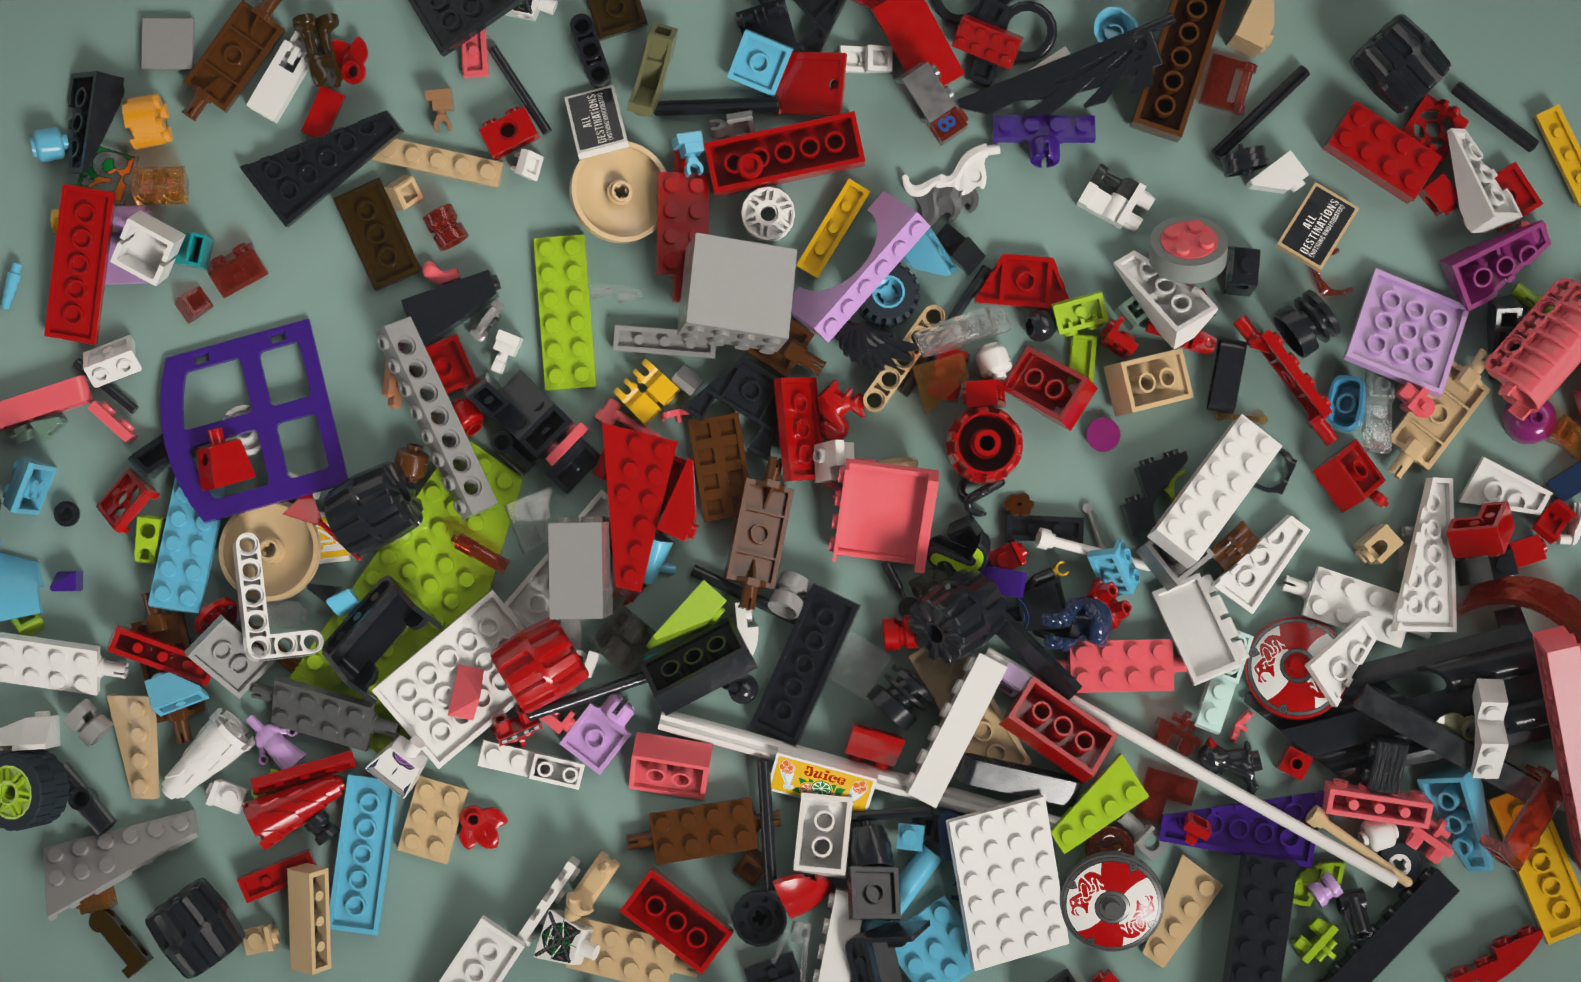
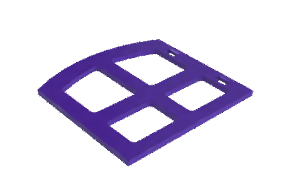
[160,319,348,523]

